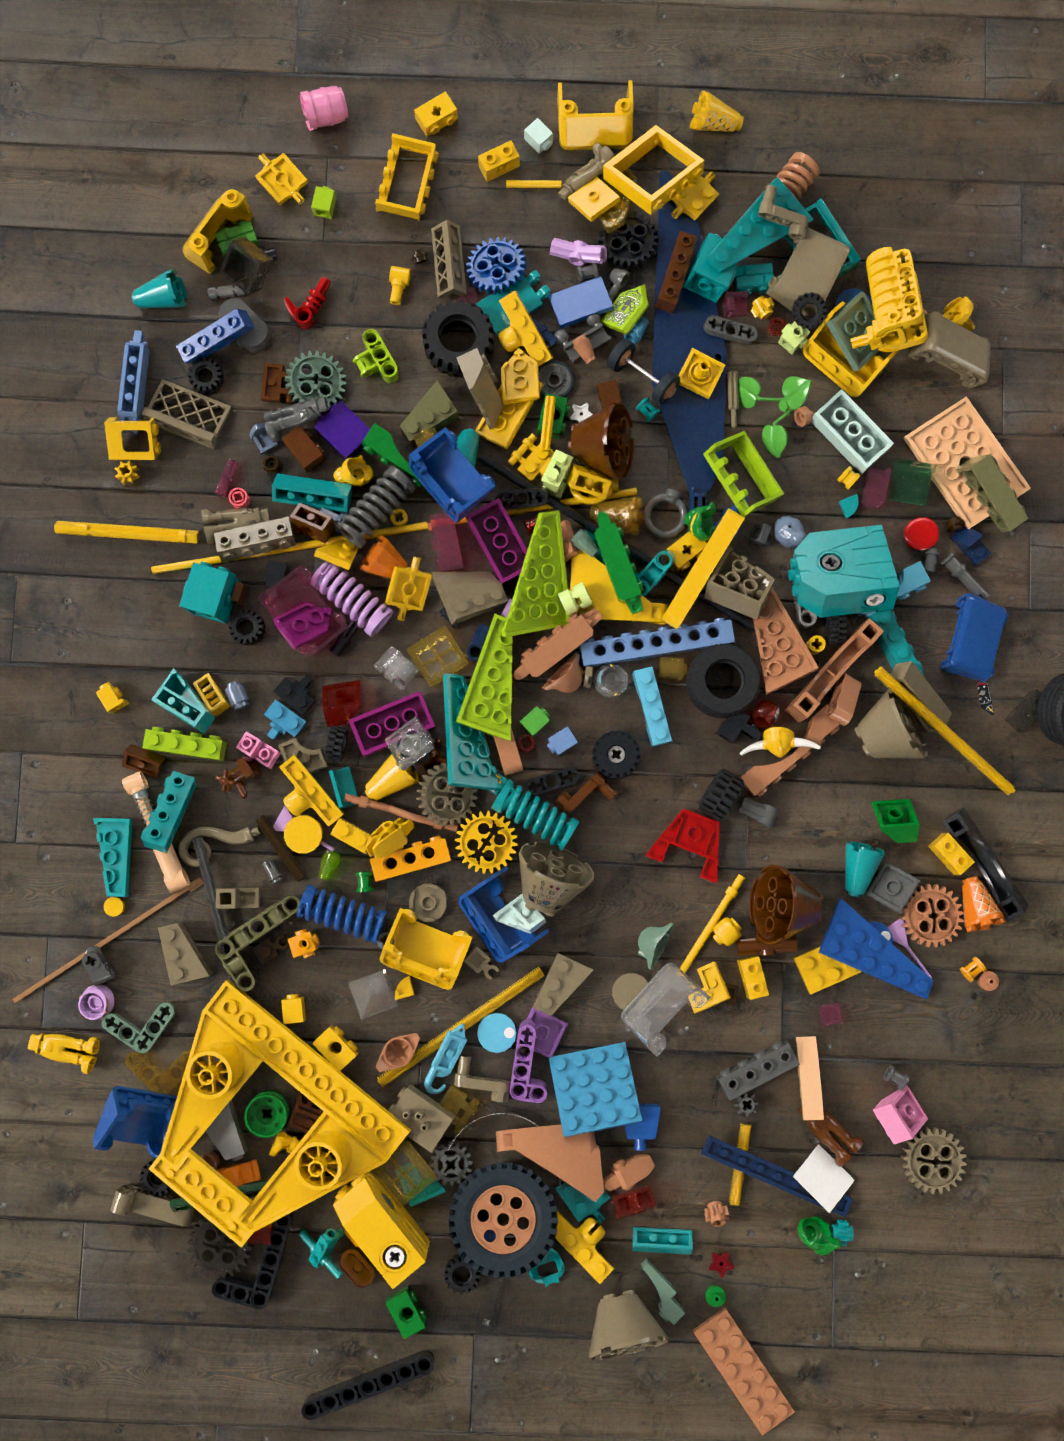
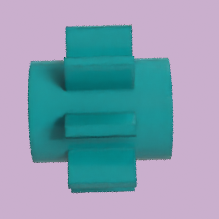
[831,1219,854,1246]

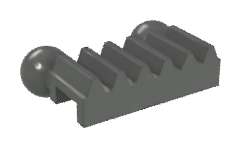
[554,314,611,364]

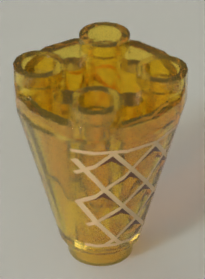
[590,497,643,535]

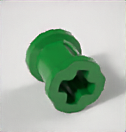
[356,872,374,892]

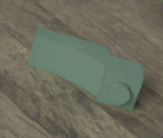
[641,1258,685,1325]

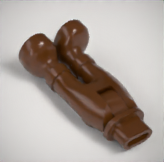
[798,1105,864,1167]

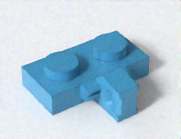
[264,699,307,740]

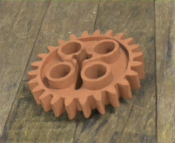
[899,884,964,947]

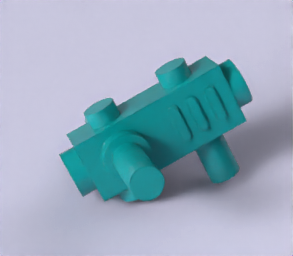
[299,1228,344,1280]

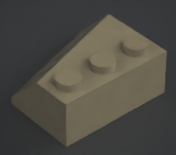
[704,546,775,620]

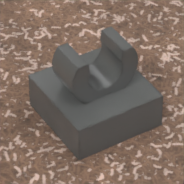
[748,524,773,545]

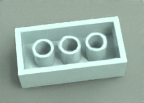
[811,389,894,475]

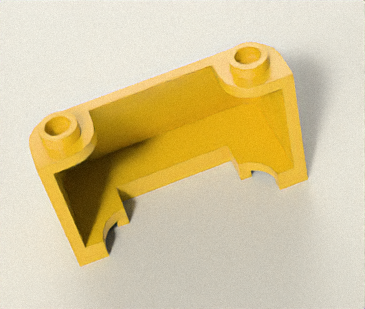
[183,189,253,275]
[379,908,473,990]

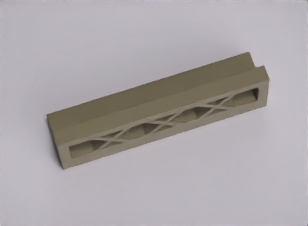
[431,220,467,299]

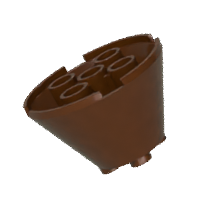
[568,402,634,480]
[749,865,823,945]

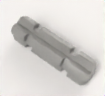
[208,284,245,299]

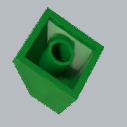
[871,799,920,843]

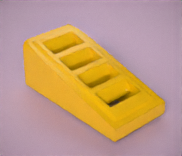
[193,673,231,717]

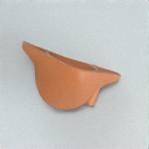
[542,653,585,693]
[376,1033,420,1072]

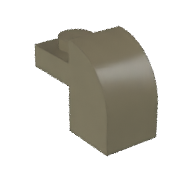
[216,888,261,909]

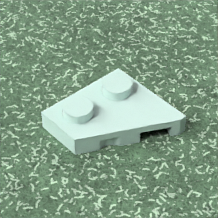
[493,894,546,934]

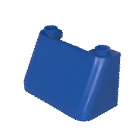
[409,427,495,523]
[940,593,1009,682]
[93,1086,177,1159]

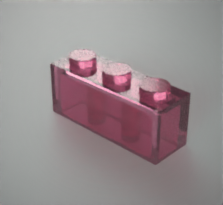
[427,512,464,572]

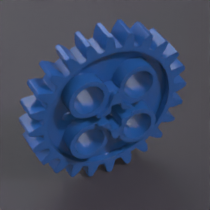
[466,237,527,295]

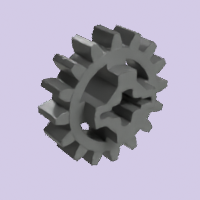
[429,1140,473,1186]

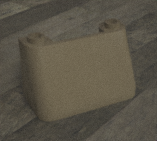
[766,227,850,316]
[908,311,991,389]

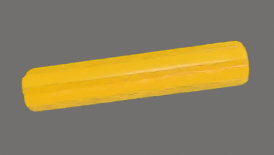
[540,396,556,452]

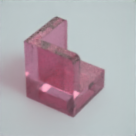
[723,291,748,317]

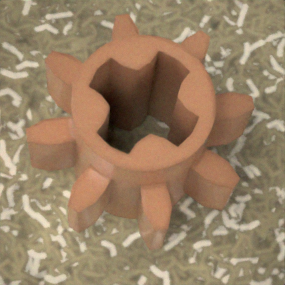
[704,1201,729,1227]

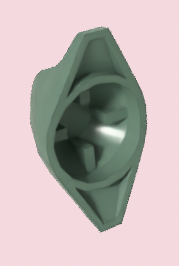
[638,923,675,970]

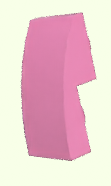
[236,731,281,769]

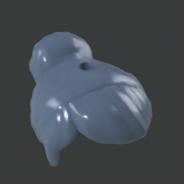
[774,516,807,549]

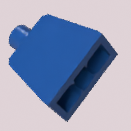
[625,1104,660,1151]

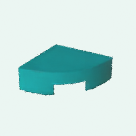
[838,494,858,519]

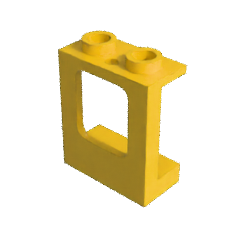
[104,417,161,460]

